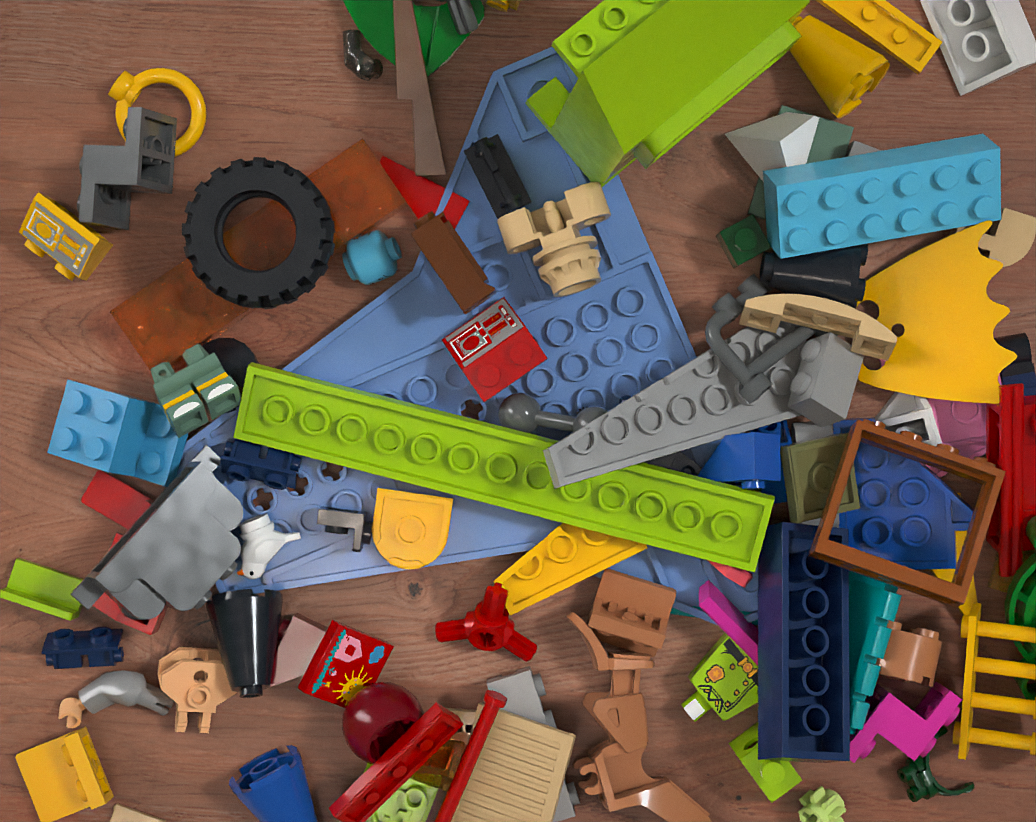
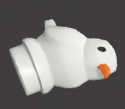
[237,513,301,579]

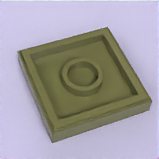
[780,433,860,523]

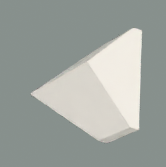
[725,112,819,182]
[874,392,942,446]

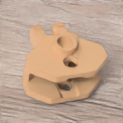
[157,647,237,733]

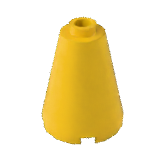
[789,15,890,118]

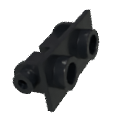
[464,134,531,219]

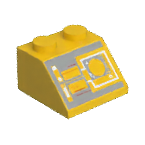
[19,192,113,281]

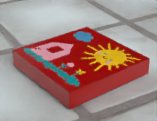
[297,620,394,708]

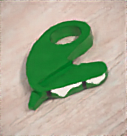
[343,0,484,77]

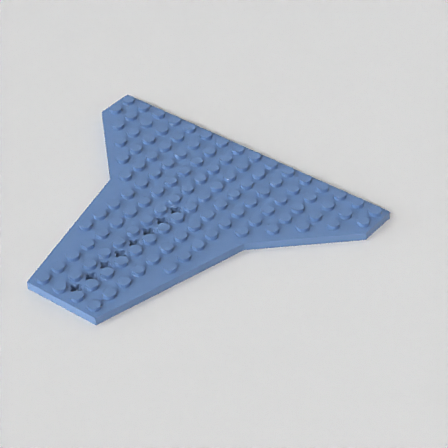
[176,47,758,625]

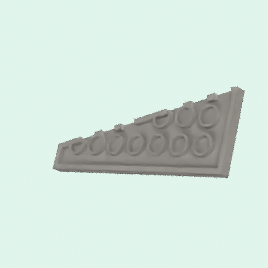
[543,321,807,489]

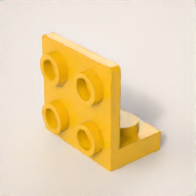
[15,726,114,822]

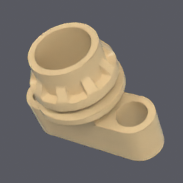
[497,182,611,297]

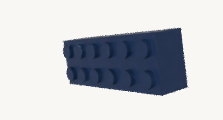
[758,522,850,763]

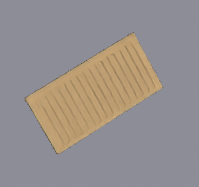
[451,702,576,822]

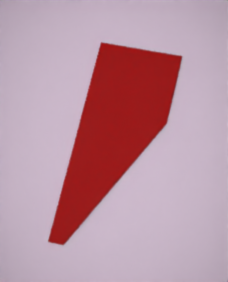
[379,156,470,229]

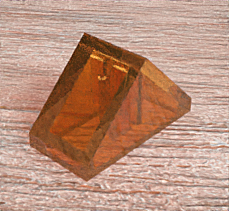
[410,740,466,792]

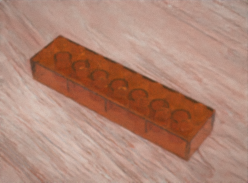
[110,138,408,370]

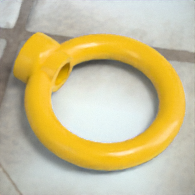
[108,68,206,157]

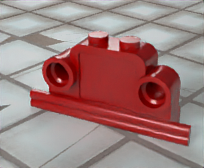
[986,383,1036,577]

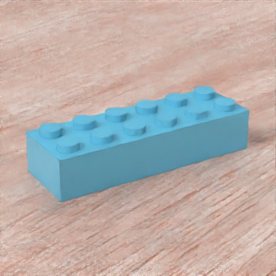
[763,134,1001,259]

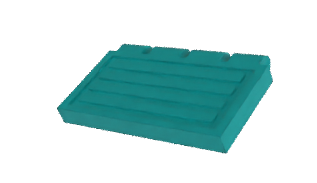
[849,571,902,735]

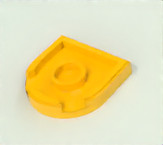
[372,488,454,569]

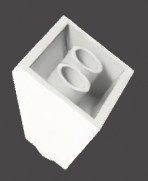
[920,0,1036,96]

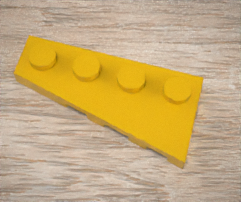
[493,523,648,616]

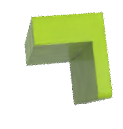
[0,558,83,621]

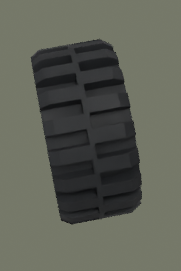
[182,157,336,309]

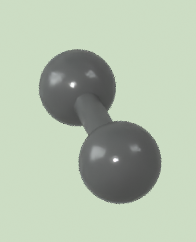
[498,393,608,433]

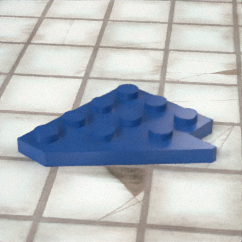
[833,417,974,571]

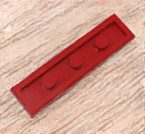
[329,702,464,822]

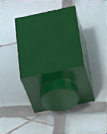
[716,214,771,269]

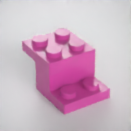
[850,682,962,763]

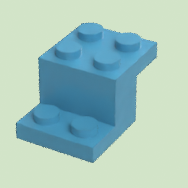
[47,379,188,487]

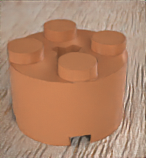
[876,620,942,687]

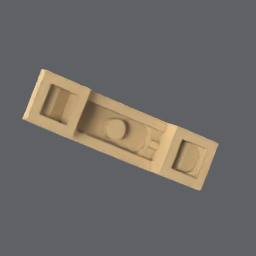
[739,294,897,361]

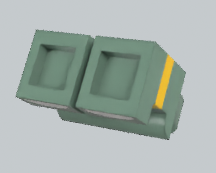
[150,344,241,438]

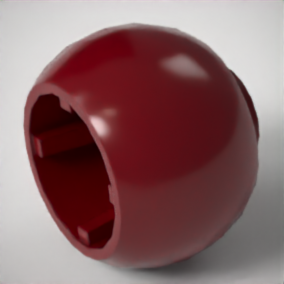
[342,682,424,764]

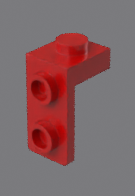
[81,470,155,531]

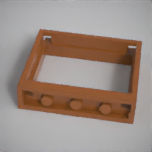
[808,419,1006,608]

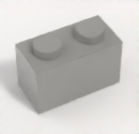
[787,332,864,427]

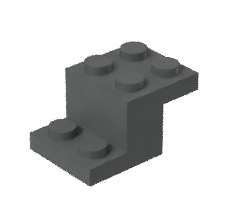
[77,107,177,230]

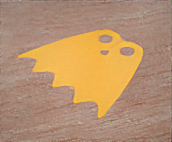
[856,220,1017,404]

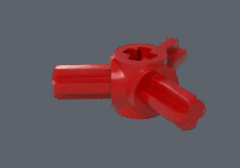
[435,582,537,662]

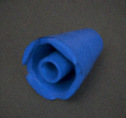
[229,745,318,822]

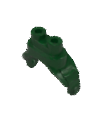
[897,726,975,802]

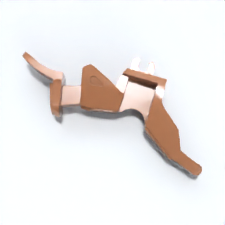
[566,612,712,822]

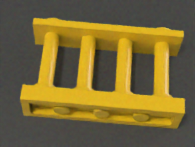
[953,603,1036,760]

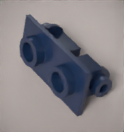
[220,439,302,490]
[42,627,124,669]

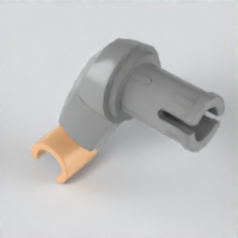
[58,670,174,728]

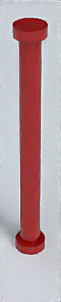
[434,690,507,822]

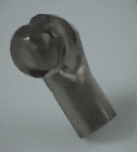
[342,30,383,81]

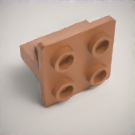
[586,568,677,657]

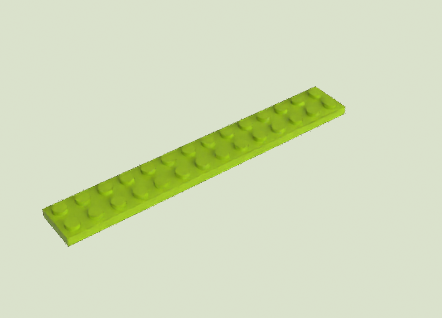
[233,362,775,572]

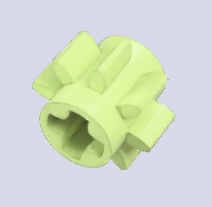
[798,786,846,822]

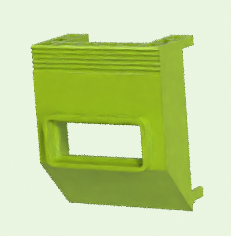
[525,0,810,187]

